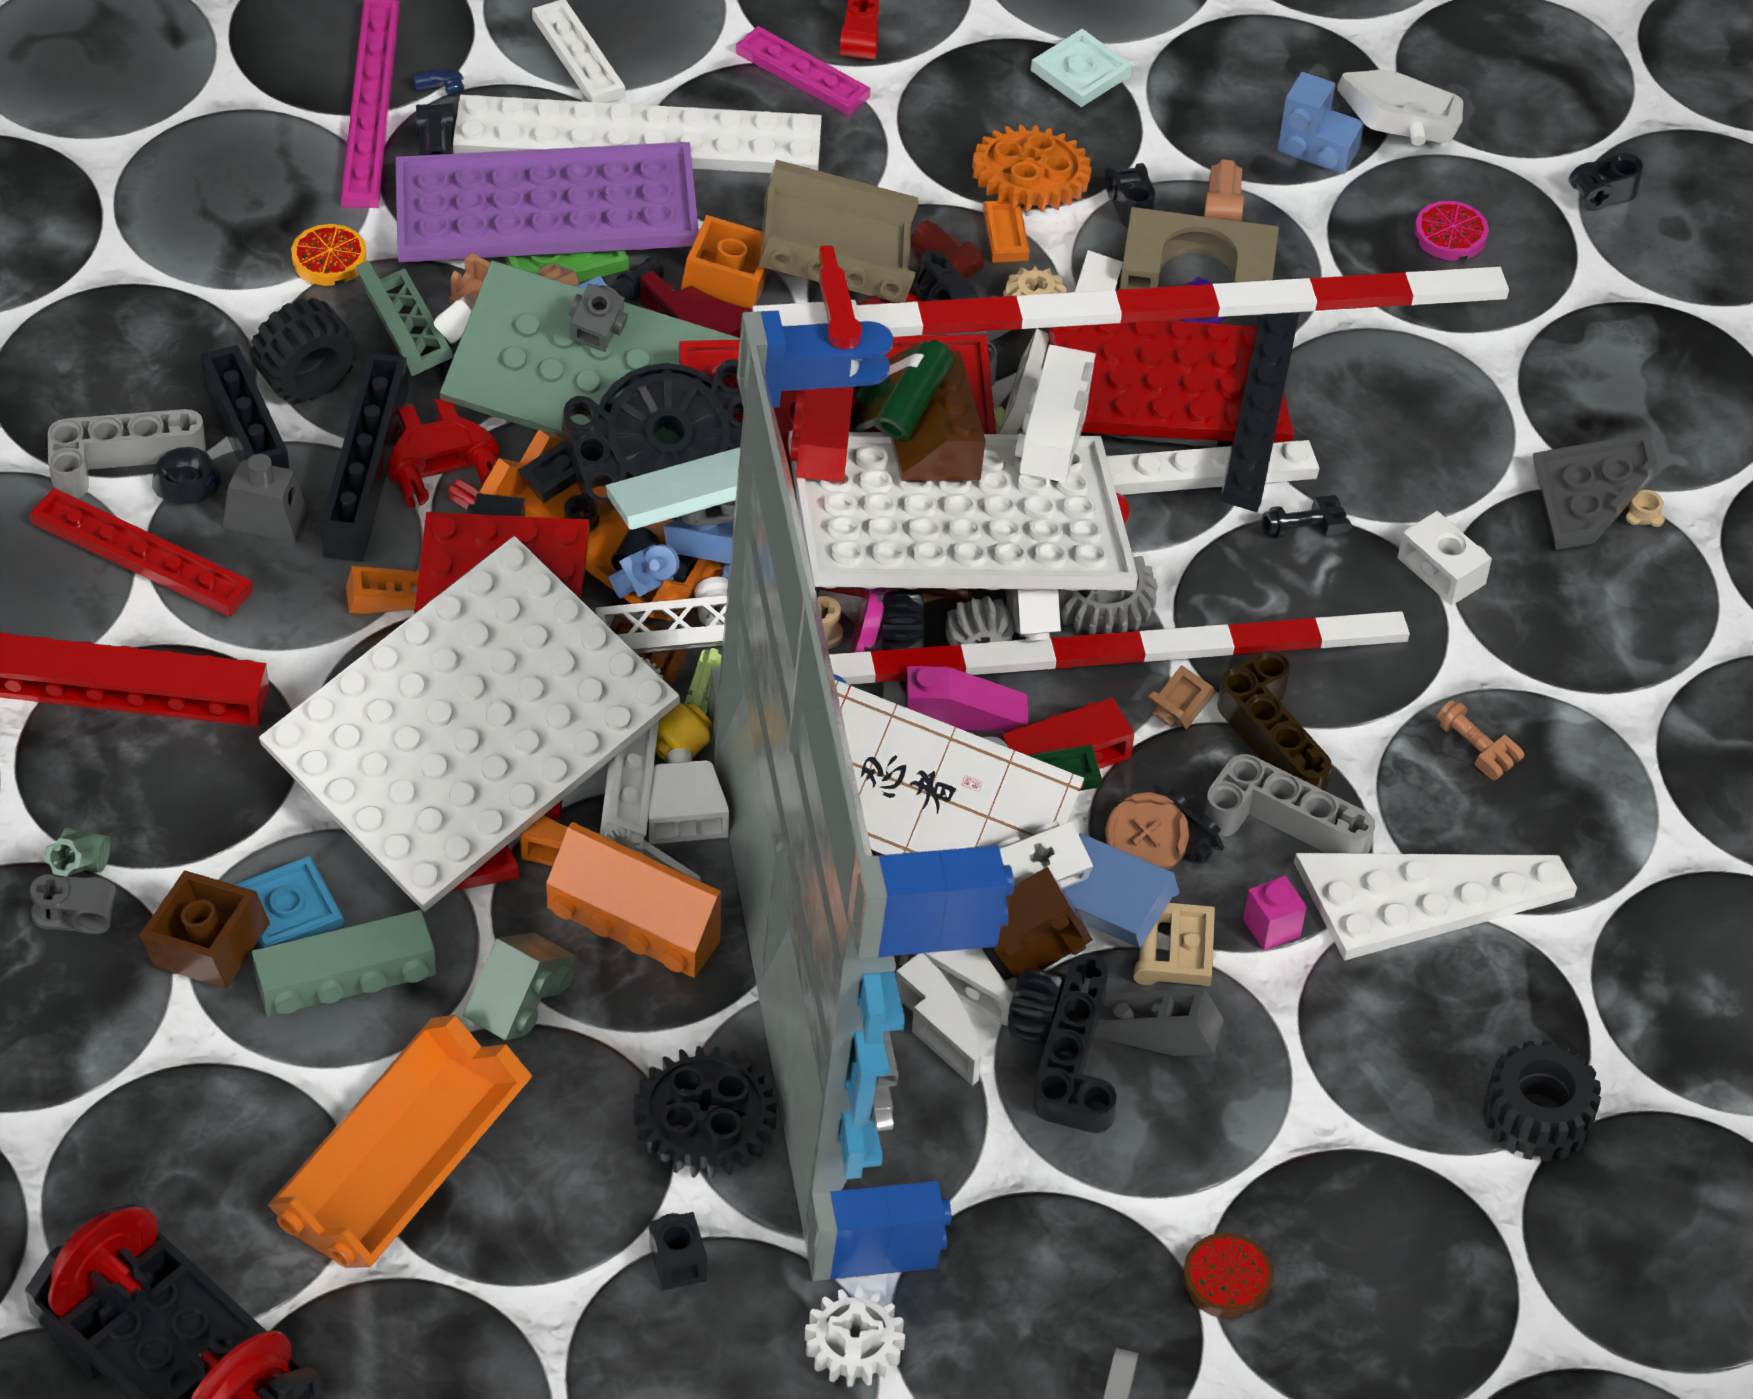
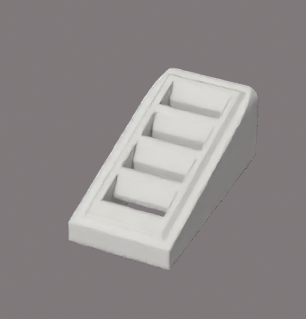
[434,291,477,344]

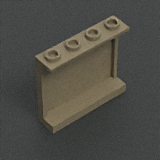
[759,159,918,303]

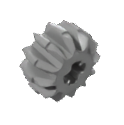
[945,596,1014,645]

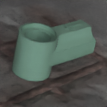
[44,827,111,877]

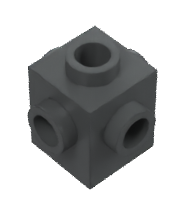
[569,283,628,352]

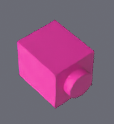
[1243,875,1307,951]

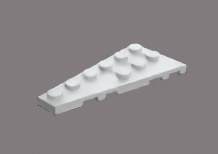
[1294,853,1577,961]

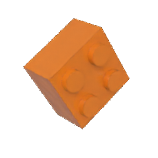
[681,215,771,309]

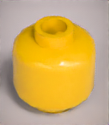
[655,702,712,762]

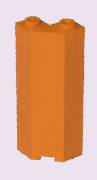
[480,429,725,621]
[268,1015,532,1268]

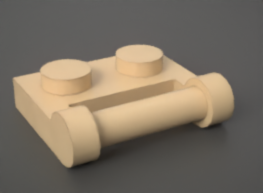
[1133,903,1215,986]

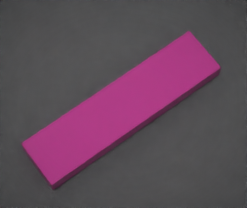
[736,26,871,116]

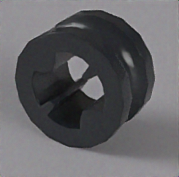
[564,494,600,533]

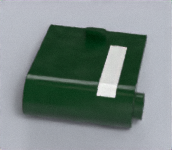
[849,340,954,441]

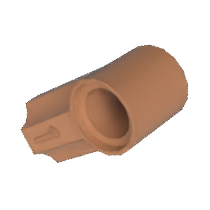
[1204,160,1244,221]

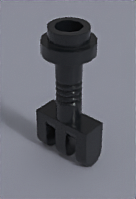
[1262,495,1352,538]

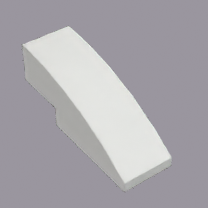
[896,953,981,1086]

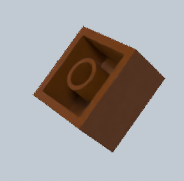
[139,870,270,989]

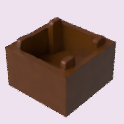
[993,866,1093,980]

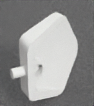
[1337,70,1463,146]

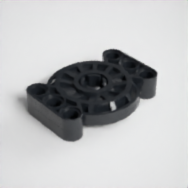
[561,359,744,515]

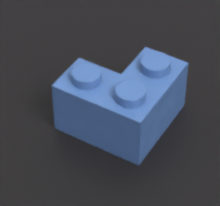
[1277,72,1364,175]

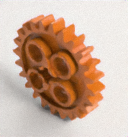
[972,125,1092,212]

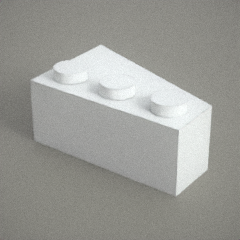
[1015,344,1096,482]

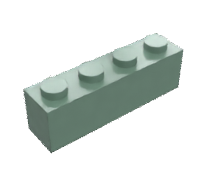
[252,910,436,1017]

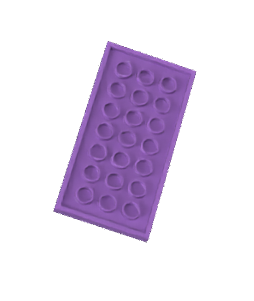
[396,142,699,262]

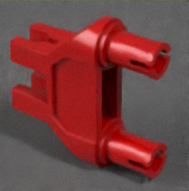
[387,399,499,507]

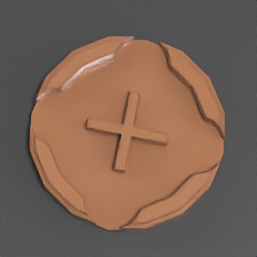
[1105,792,1189,870]

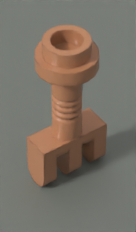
[1436,700,1524,781]

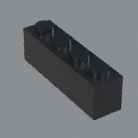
[200,345,290,469]

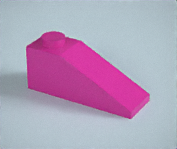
[905,666,1029,731]

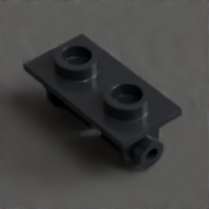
[1154,784,1225,863]

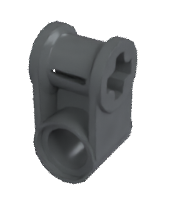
[30,874,116,934]

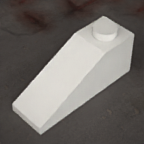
[900,948,1013,1027]

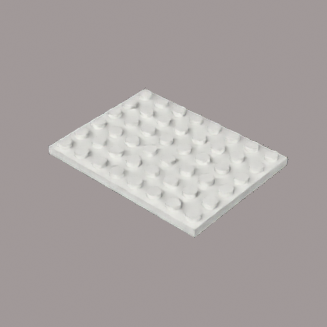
[788,431,1138,592]
[259,536,680,912]

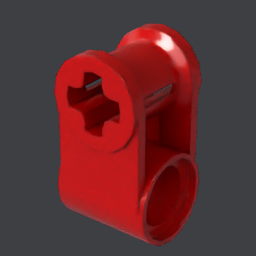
[840,0,879,60]

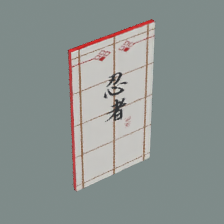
[835,680,1084,867]

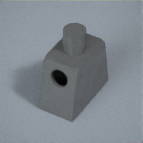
[223,454,308,543]

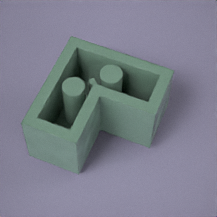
[462,932,577,1040]

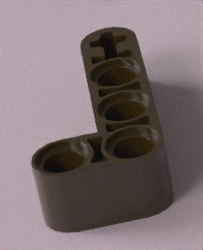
[1217,651,1332,792]

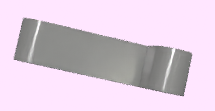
[48,409,206,499]
[1204,754,1375,854]

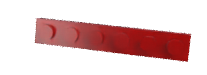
[30,488,253,617]

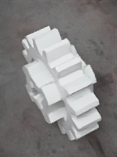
[805,1288,905,1387]

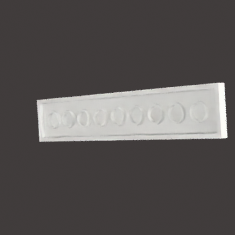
[453,95,822,173]

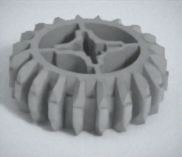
[1058,551,1158,635]

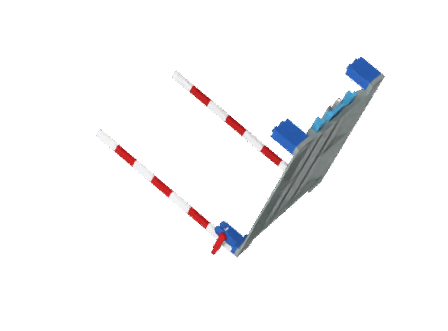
[707,245,1509,1281]

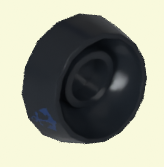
[152,447,221,504]

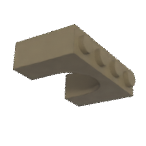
[1120,207,1279,289]

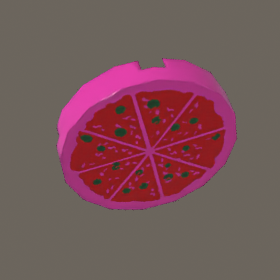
[1414,201,1489,261]
[850,587,886,653]

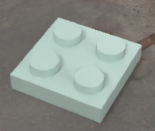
[1031,29,1133,107]

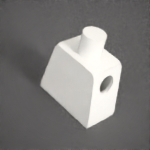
[648,748,729,844]

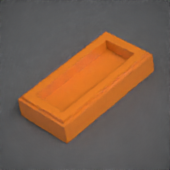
[983,200,1029,263]

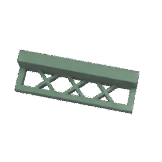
[356,261,454,376]

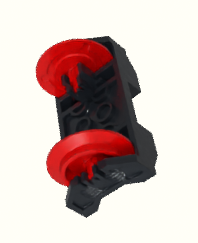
[25,1204,323,1399]

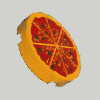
[291,224,367,286]

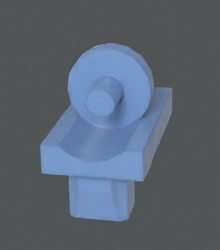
[608,544,679,598]

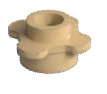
[1626,490,1665,527]

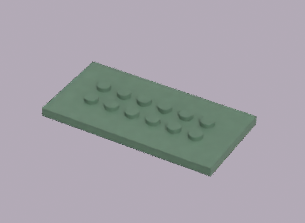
[440,261,740,445]

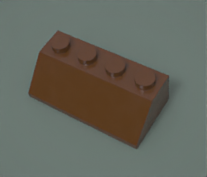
[891,351,986,481]

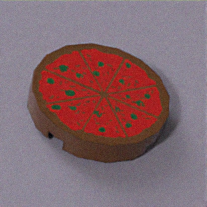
[1182,1232,1274,1319]

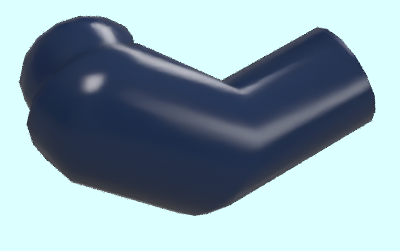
[412,69,465,96]

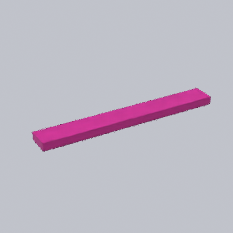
[341,0,400,208]

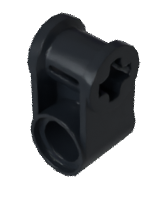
[1569,153,1643,211]
[1105,163,1155,228]
[910,250,978,301]

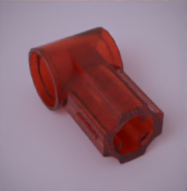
[910,219,984,279]

